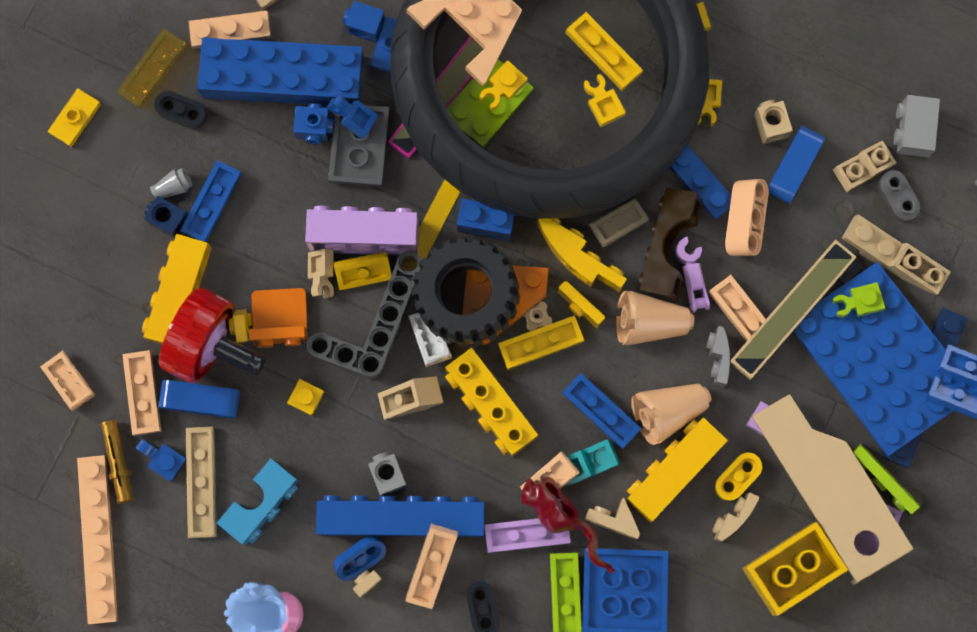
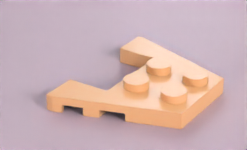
[406,0,522,87]

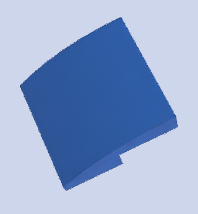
[926,344,977,419]

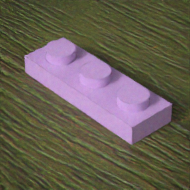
[485,518,571,553]

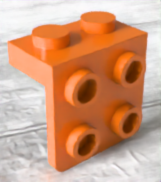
[249,288,308,348]

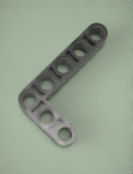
[307,251,421,380]

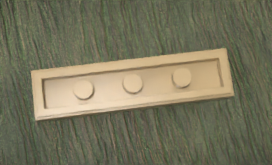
[186,427,217,538]

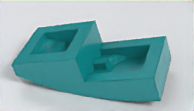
[566,439,621,486]

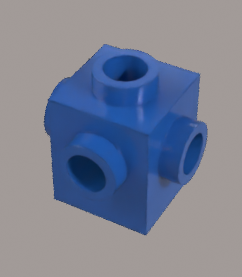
[293,104,334,144]

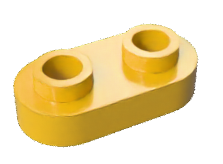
[715,453,762,501]

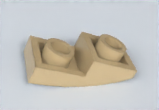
[833,140,897,192]
[712,493,760,542]

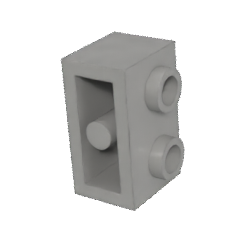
[894,95,940,158]

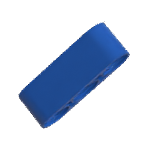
[768,125,826,204]
[158,380,241,419]

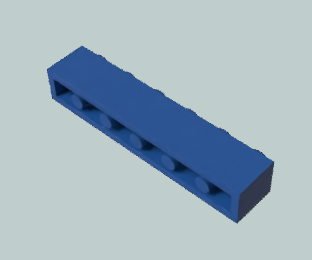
[316,495,484,537]

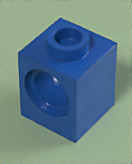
[343,1,385,43]

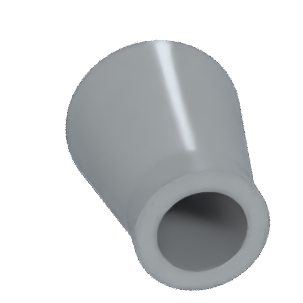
[150,167,193,199]

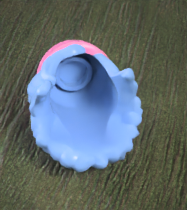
[224,582,304,632]

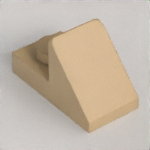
[584,498,640,540]

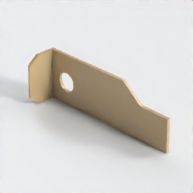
[752,394,913,585]

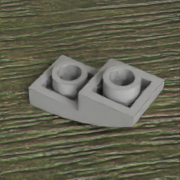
[706,326,730,388]

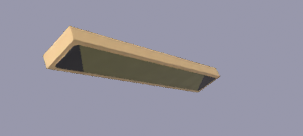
[730,239,856,380]

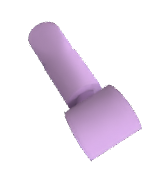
[673,237,710,313]

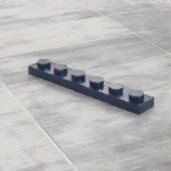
[881,308,968,469]

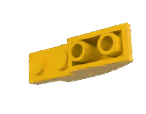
[537,218,627,293]

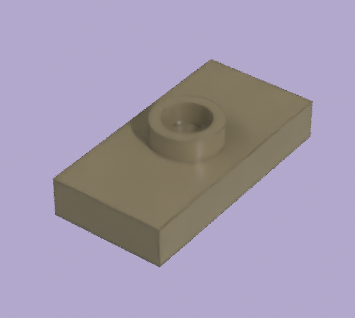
[589,198,649,249]

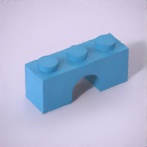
[217,459,299,545]

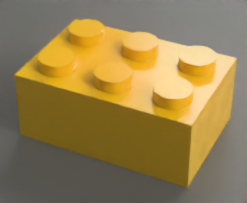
[742,522,848,616]

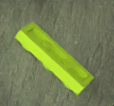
[853,443,920,514]
[550,553,582,632]

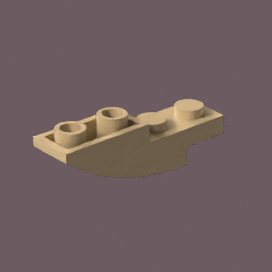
[841,215,951,295]

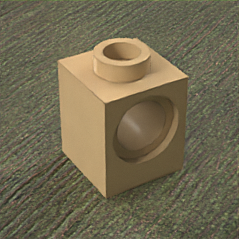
[754,100,793,145]

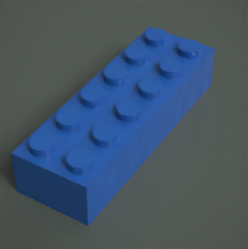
[197,38,364,105]

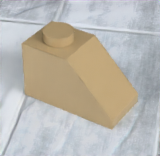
[378,376,443,420]

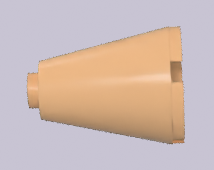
[616,291,694,345]
[631,384,711,445]

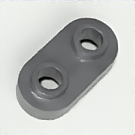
[878,170,920,222]

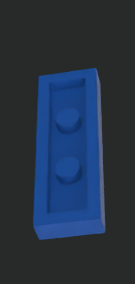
[670,145,731,221]
[180,160,242,242]
[562,373,642,449]

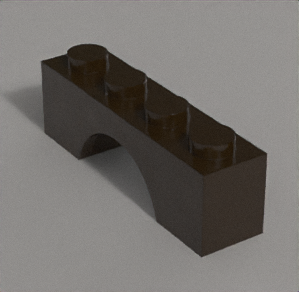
[639,188,704,303]

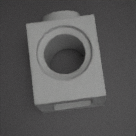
[368,452,407,496]

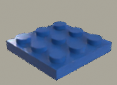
[582,548,668,632]

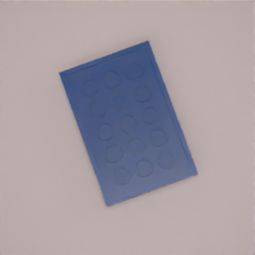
[793,262,954,457]

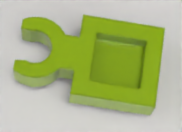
[833,282,885,318]

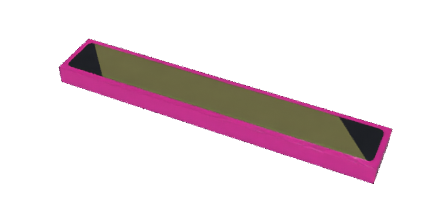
[388,36,483,159]

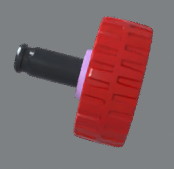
[159,288,266,383]

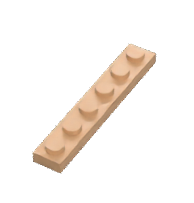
[77,455,118,624]

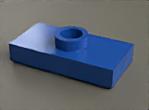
[370,17,397,73]

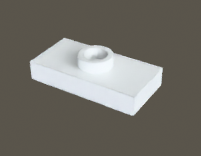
[408,313,452,367]

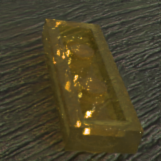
[117,29,187,109]

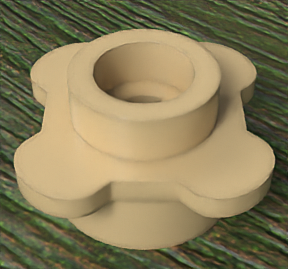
[523,301,552,331]

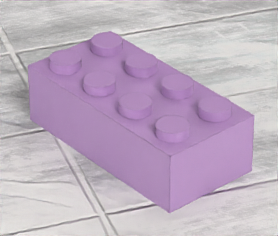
[305,206,419,255]

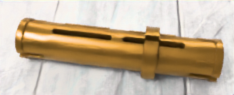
[100,420,135,504]

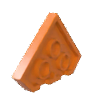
[462,265,549,345]

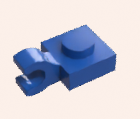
[327,95,378,139]
[136,439,186,482]

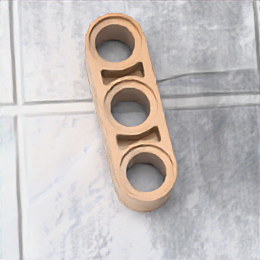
[725,179,769,256]

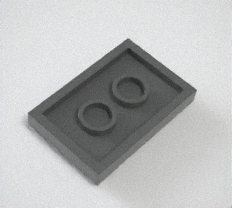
[328,105,390,187]

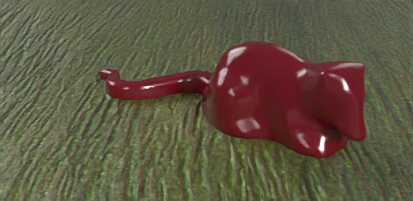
[521,477,615,574]

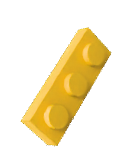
[565,12,643,91]
[498,315,584,370]

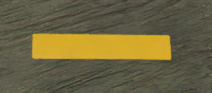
[403,179,460,271]

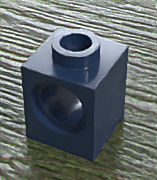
[144,196,188,239]

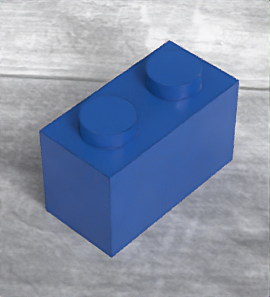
[457,199,515,241]

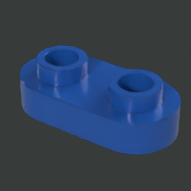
[333,535,386,581]

